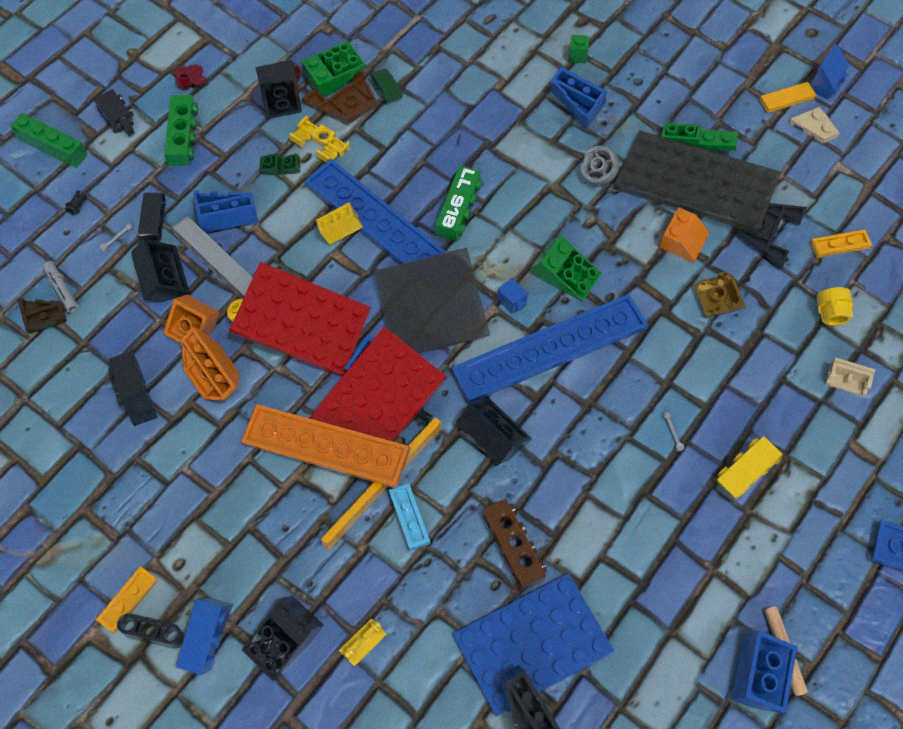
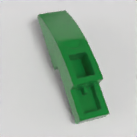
[661,123,738,154]

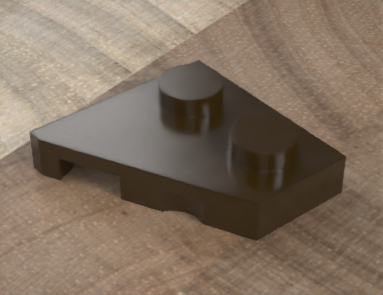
[17,298,67,334]

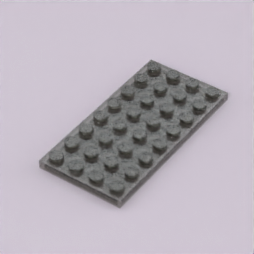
[614,130,781,233]

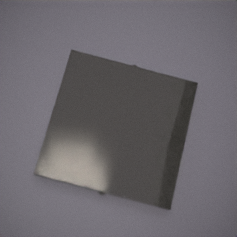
[374,247,490,353]

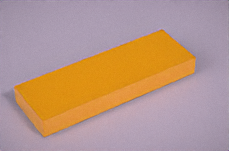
[759,82,816,113]
[810,229,872,258]
[96,566,158,634]

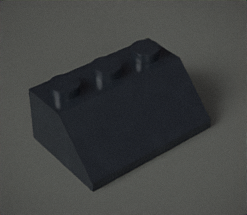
[131,239,190,303]
[456,398,532,464]

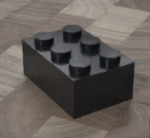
[255,60,302,120]

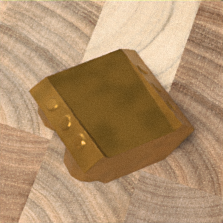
[694,272,746,317]

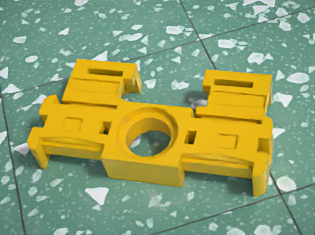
[289,116,350,163]

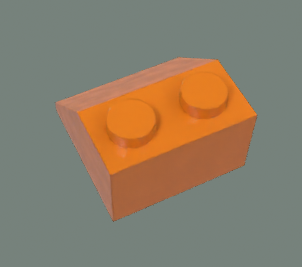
[659,207,709,263]
[163,294,220,343]

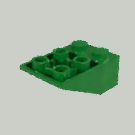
[301,41,366,97]
[530,235,602,302]

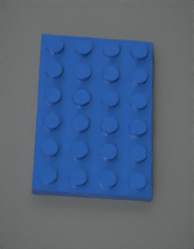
[453,573,614,717]

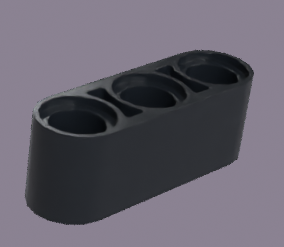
[138,192,166,242]
[117,613,185,649]

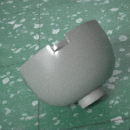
[581,146,619,184]

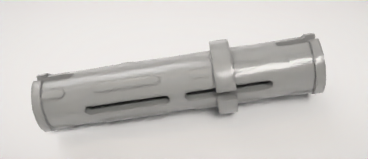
[42,261,79,313]

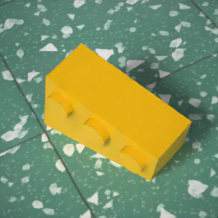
[717,436,783,501]

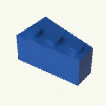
[176,597,234,675]

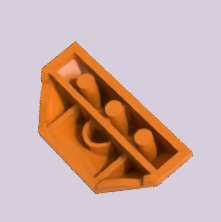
[180,326,240,401]

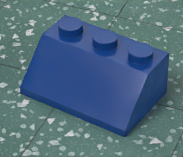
[731,630,798,714]

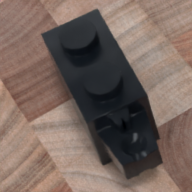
[93,89,135,137]

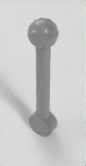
[100,223,133,252]
[663,412,684,452]

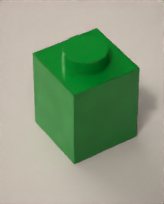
[569,35,589,64]

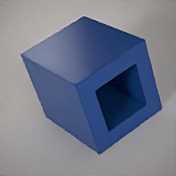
[497,278,528,314]

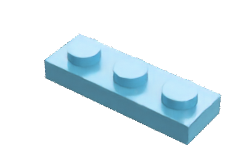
[389,484,430,551]

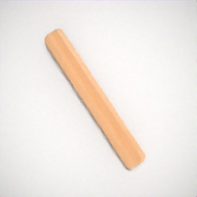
[765,607,808,696]

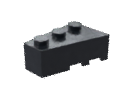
[108,350,158,426]

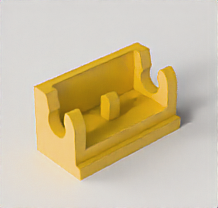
[316,202,363,245]

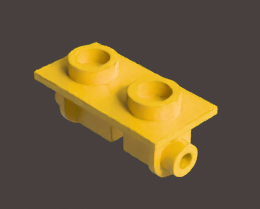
[339,619,387,667]

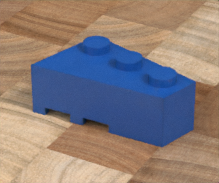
[551,67,607,129]
[193,190,258,233]

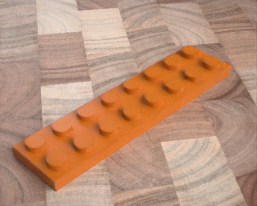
[241,404,411,488]

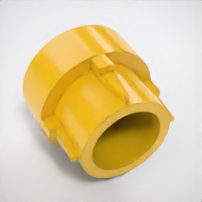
[816,287,854,326]

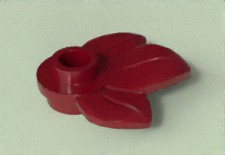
[174,64,208,89]

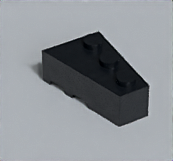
[499,665,560,729]

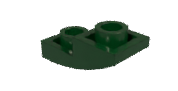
[370,68,403,104]
[260,153,300,175]

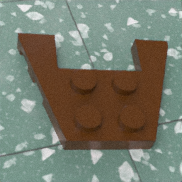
[302,70,377,124]

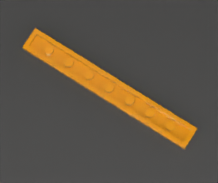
[321,418,441,551]

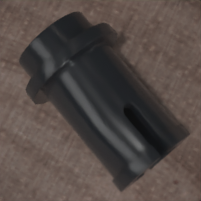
[65,190,87,215]

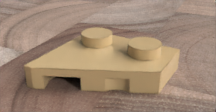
[789,107,840,143]

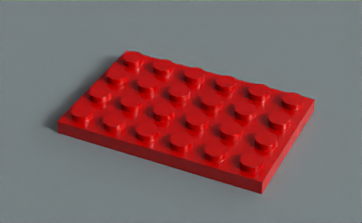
[229,262,371,377]
[309,327,447,442]

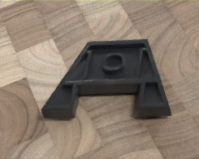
[734,201,807,269]

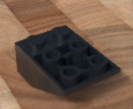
[242,595,324,681]

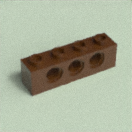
[482,499,547,591]

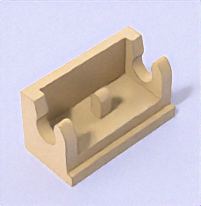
[825,357,875,397]

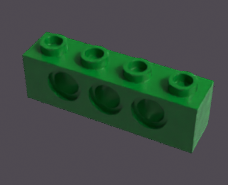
[164,95,198,166]

